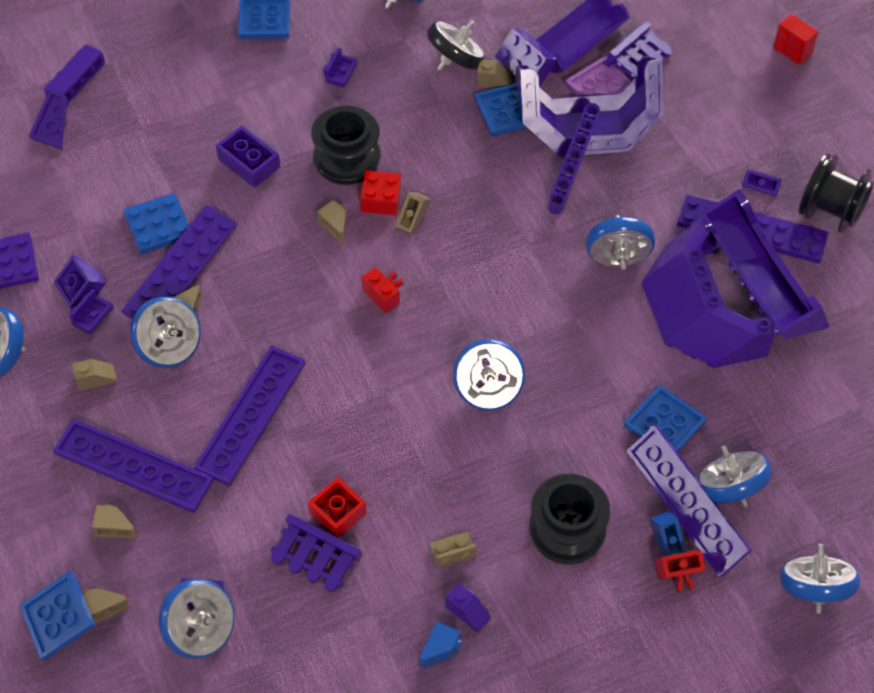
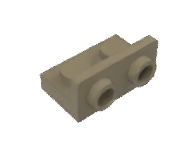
[429,531,476,567]

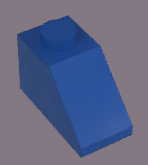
[650,511,687,557]
[420,622,463,668]

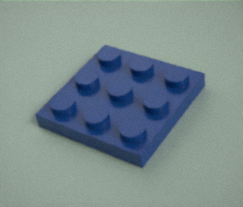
[238,0,291,39]
[474,84,527,137]
[123,193,189,255]
[624,385,707,452]
[19,571,96,660]

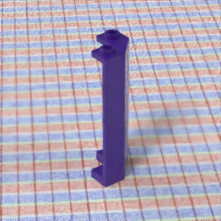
[536,0,630,74]

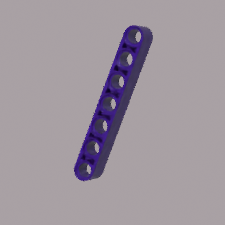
[548,103,600,214]

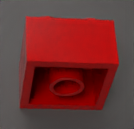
[773,13,819,65]
[360,170,402,216]
[308,477,367,538]

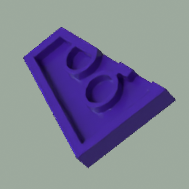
[29,90,68,150]

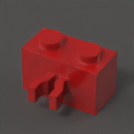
[361,267,403,313]
[655,550,706,592]

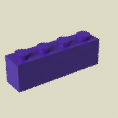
[44,44,105,105]

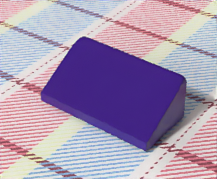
[742,169,782,197]

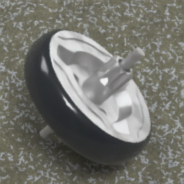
[427,20,484,71]

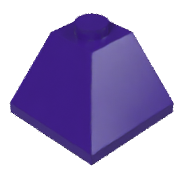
[54,255,106,308]

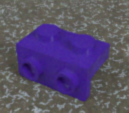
[323,47,358,88]
[69,289,113,335]

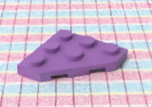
[565,57,631,96]

